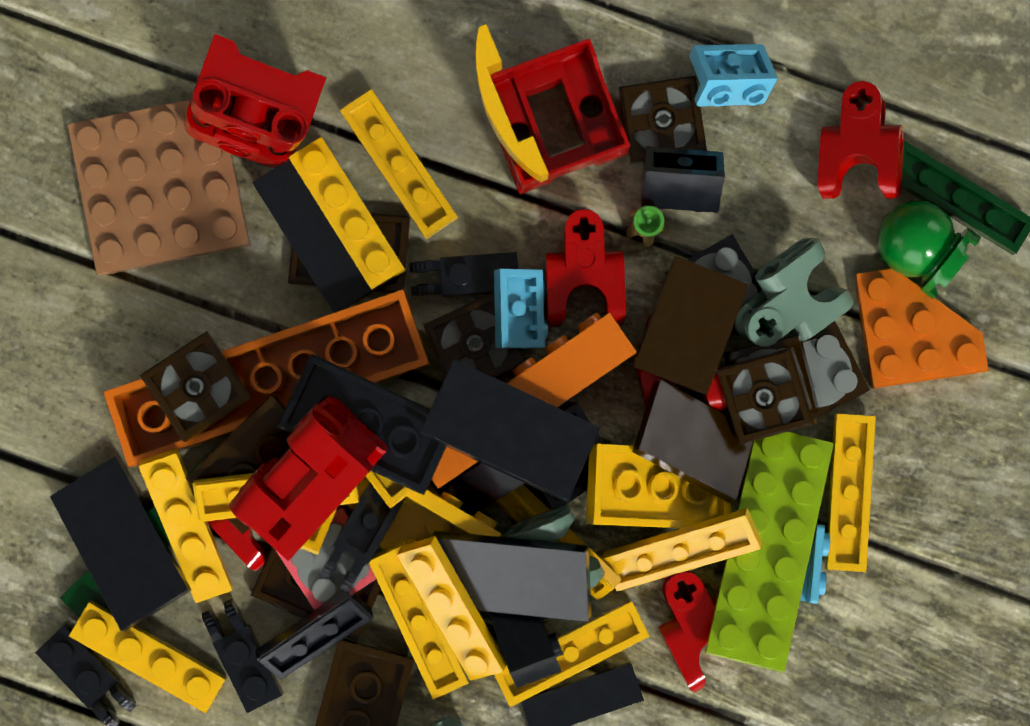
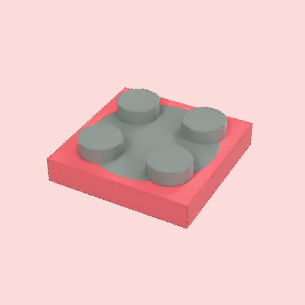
[276,508,376,610]

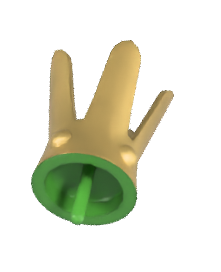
[626,206,666,247]

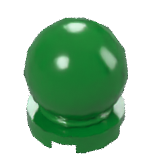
[877,201,981,299]

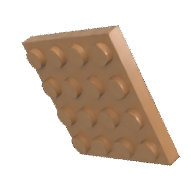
[67,99,251,276]

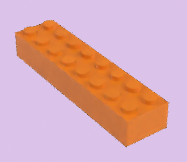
[103,290,431,467]

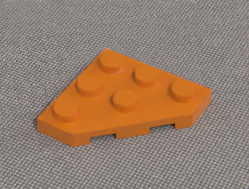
[853,269,989,389]

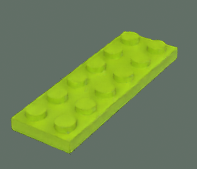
[705,432,834,673]

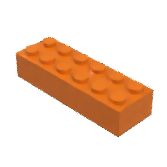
[432,312,637,489]

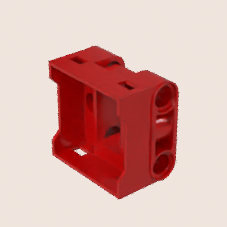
[184,34,327,168]
[490,38,630,194]
[229,396,390,561]

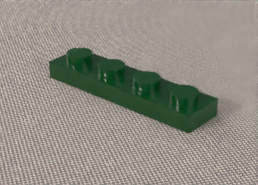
[901,141,1030,255]

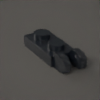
[409,252,518,297]
[319,481,406,592]
[202,599,284,713]
[35,624,138,726]

